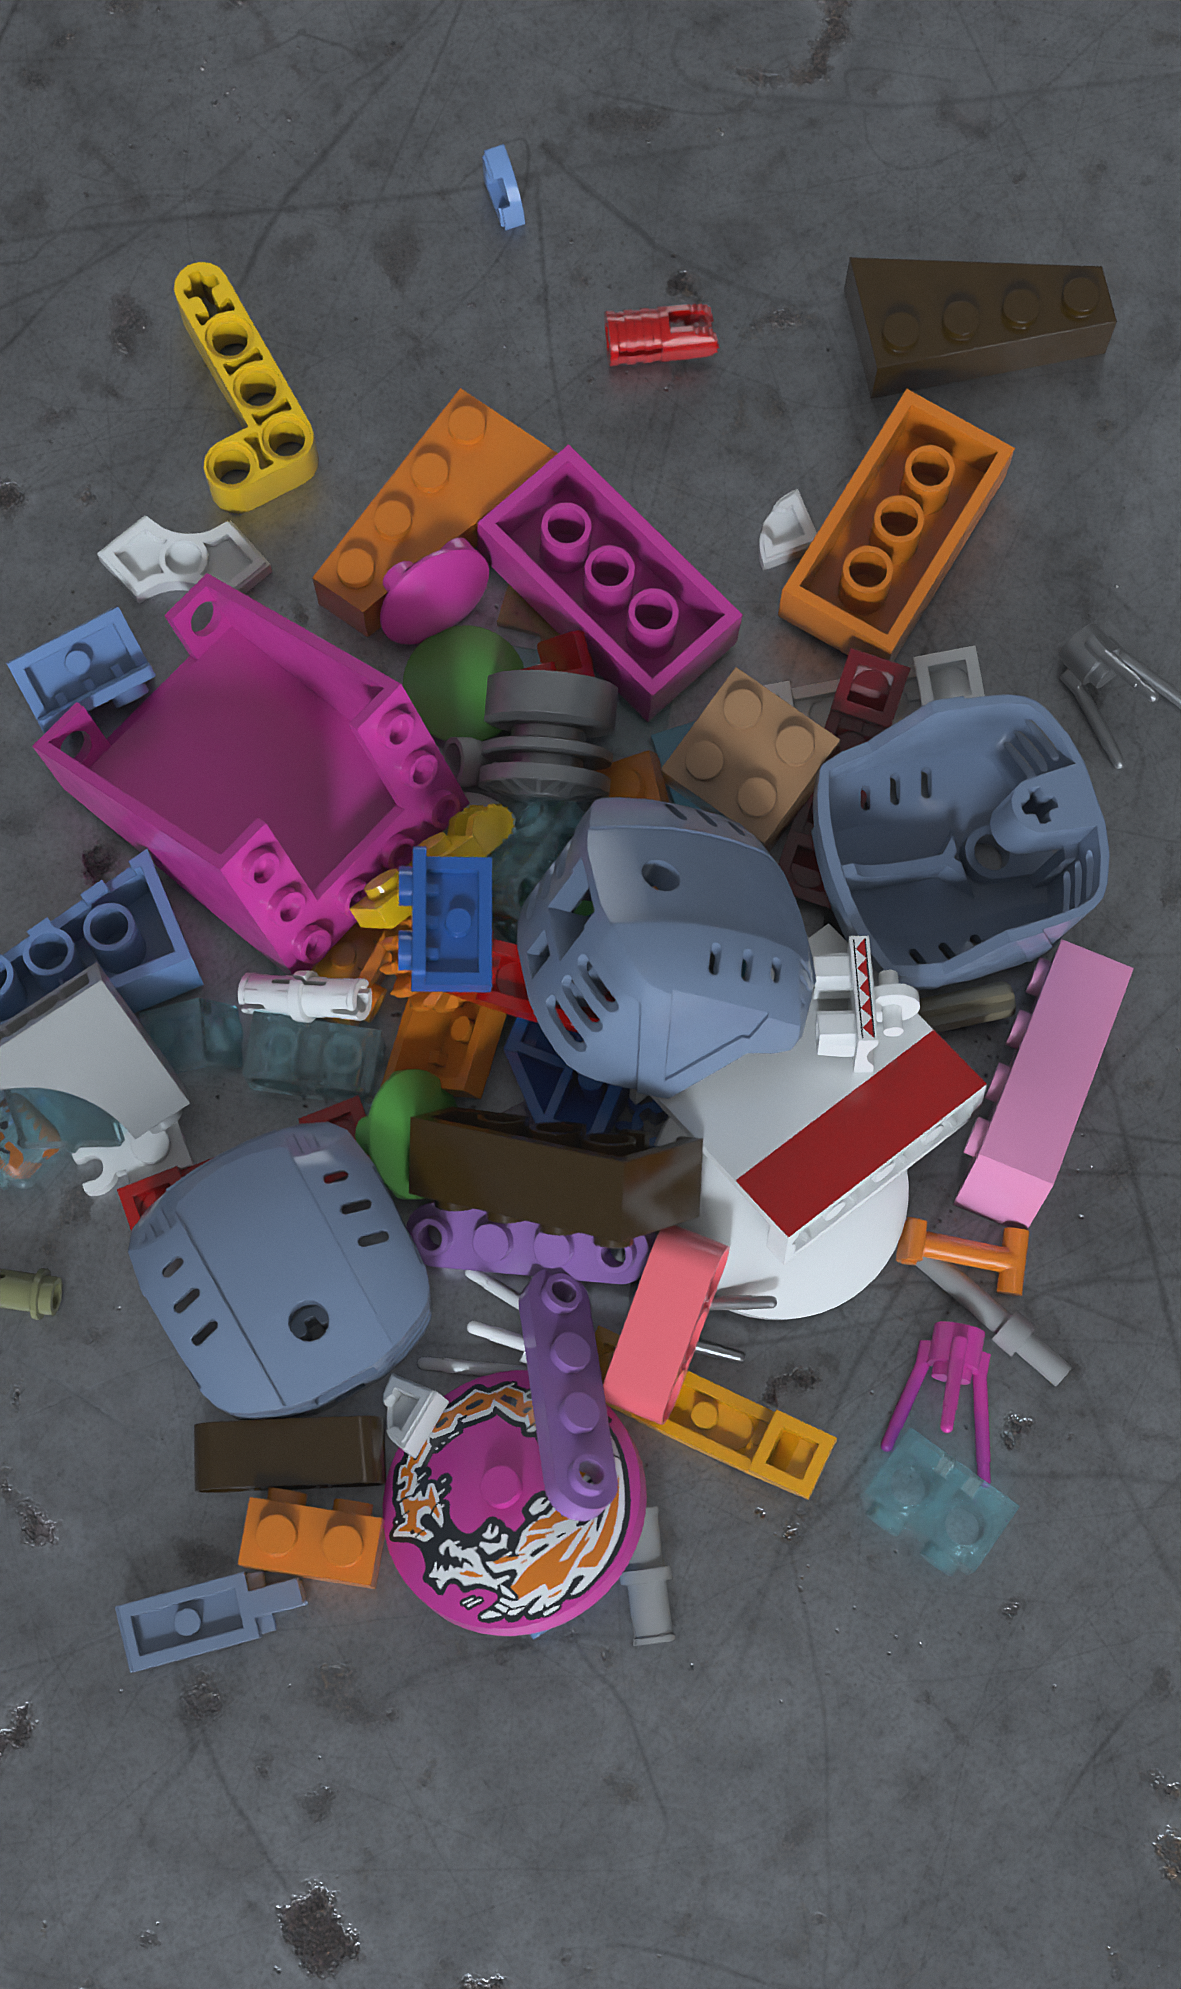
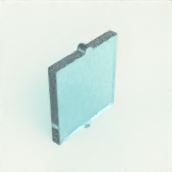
[4,1087,125,1153]

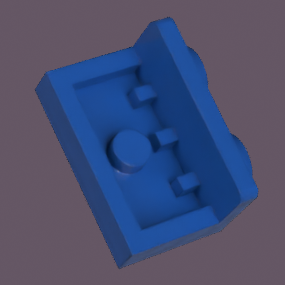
[398,846,492,992]

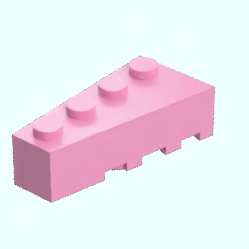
[953,939,1134,1230]

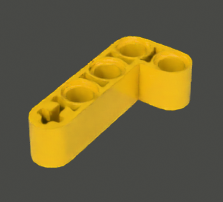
[174,262,319,514]

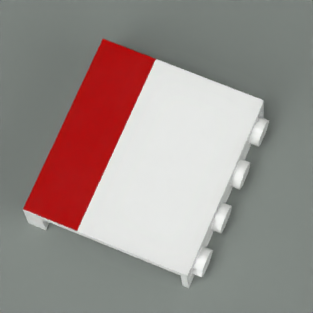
[629,923,987,1265]

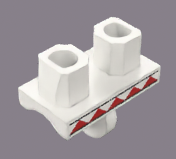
[812,936,920,1072]

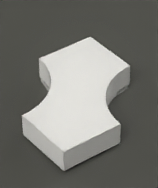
[97,515,273,604]

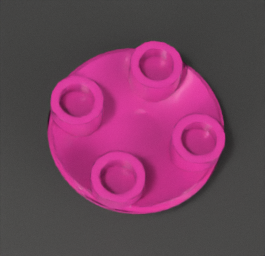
[380,538,489,645]

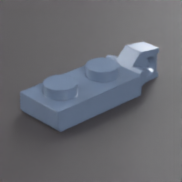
[115,1571,308,1673]

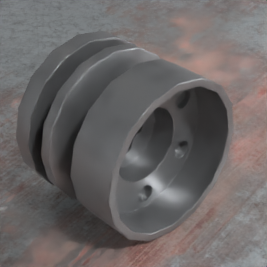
[478,670,618,805]

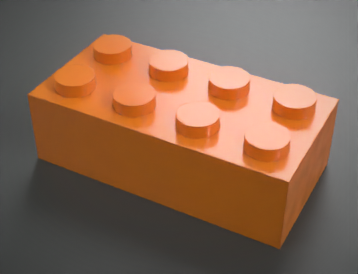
[778,389,1015,662]

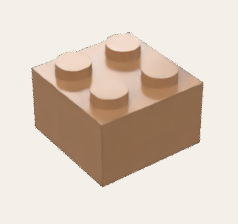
[660,667,841,852]

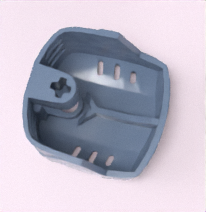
[811,694,1110,990]
[517,797,816,1099]
[128,1122,433,1421]

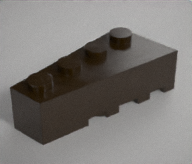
[844,257,1117,399]
[409,1107,703,1248]

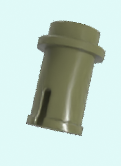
[0,1268,63,1320]

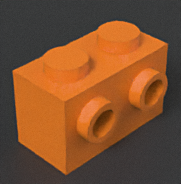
[238,1488,385,1589]

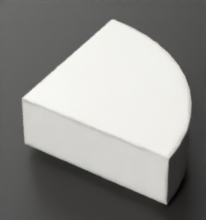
[758,489,817,571]
[382,1373,449,1459]

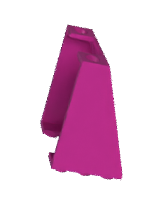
[32,573,470,975]

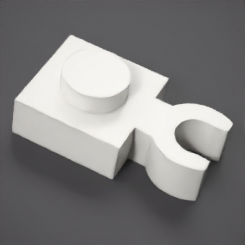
[72,1120,194,1196]

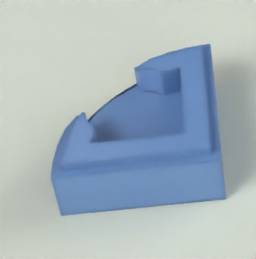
[482,144,525,231]

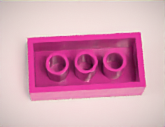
[477,444,743,722]

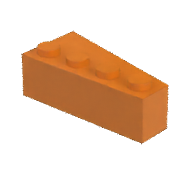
[312,388,558,637]

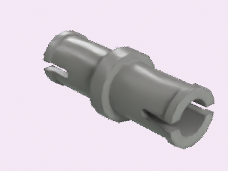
[620,1506,676,1646]

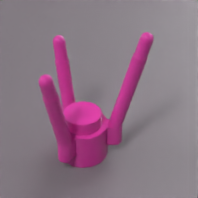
[880,1321,991,1489]

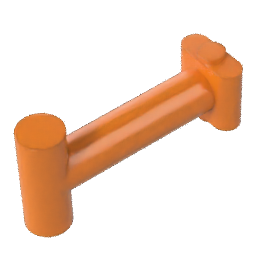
[896,1217,1030,1296]

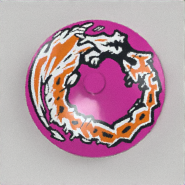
[382,1370,647,1636]

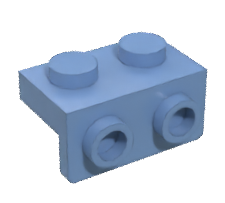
[6,606,156,733]

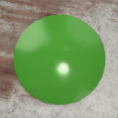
[403,625,524,743]
[355,1069,457,1199]

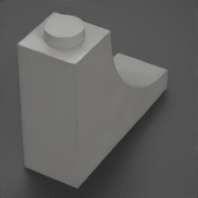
[0,962,190,1140]

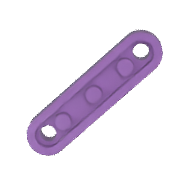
[406,1200,657,1284]
[519,1269,618,1521]

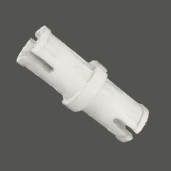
[238,970,372,1023]

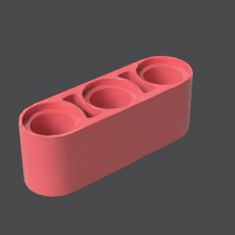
[603,1225,730,1425]

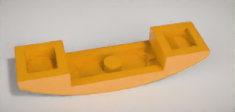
[595,1325,837,1500]

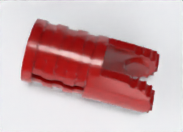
[604,304,719,366]

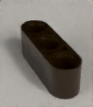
[194,1416,386,1493]

